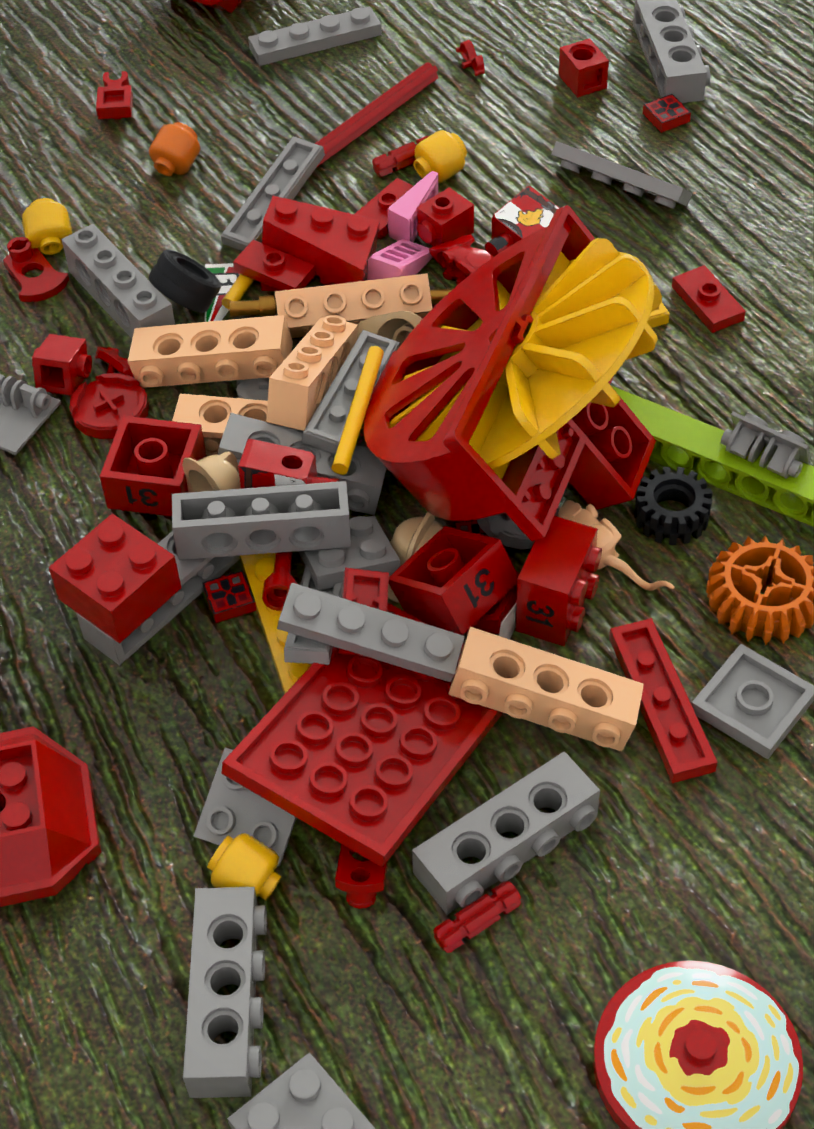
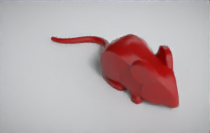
[429,234,493,285]

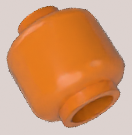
[149,122,200,176]

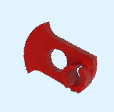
[3,237,70,302]
[335,844,388,909]

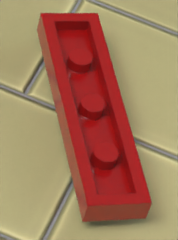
[609,618,718,783]

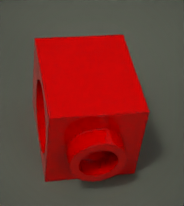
[559,38,609,98]

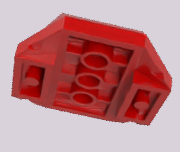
[0,726,102,907]

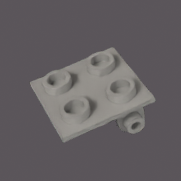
[0,374,61,455]
[720,411,811,479]
[193,747,296,867]

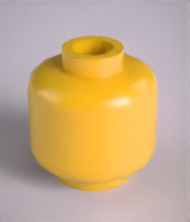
[413,130,467,183]
[22,198,73,255]
[207,833,282,901]

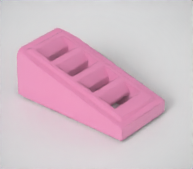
[388,171,438,242]
[367,239,433,280]

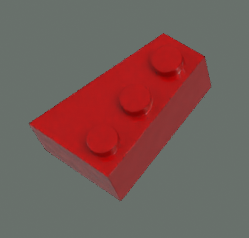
[262,196,380,285]

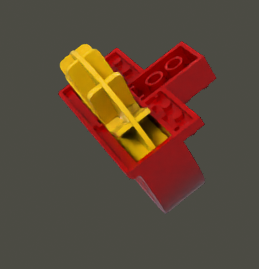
[363,205,662,541]

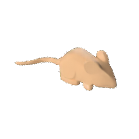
[558,500,675,591]

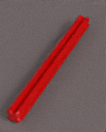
[314,62,438,169]

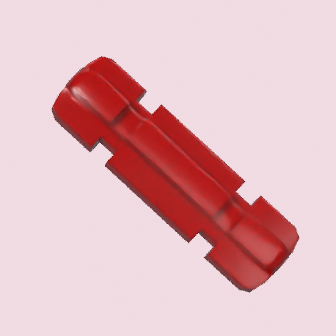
[372,136,429,177]
[433,881,521,953]

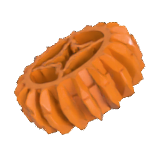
[706,535,814,645]

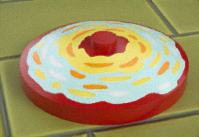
[593,961,803,1129]

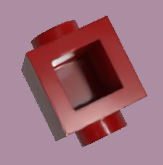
[417,187,474,246]
[32,334,92,396]

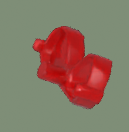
[456,40,485,76]
[95,347,134,378]

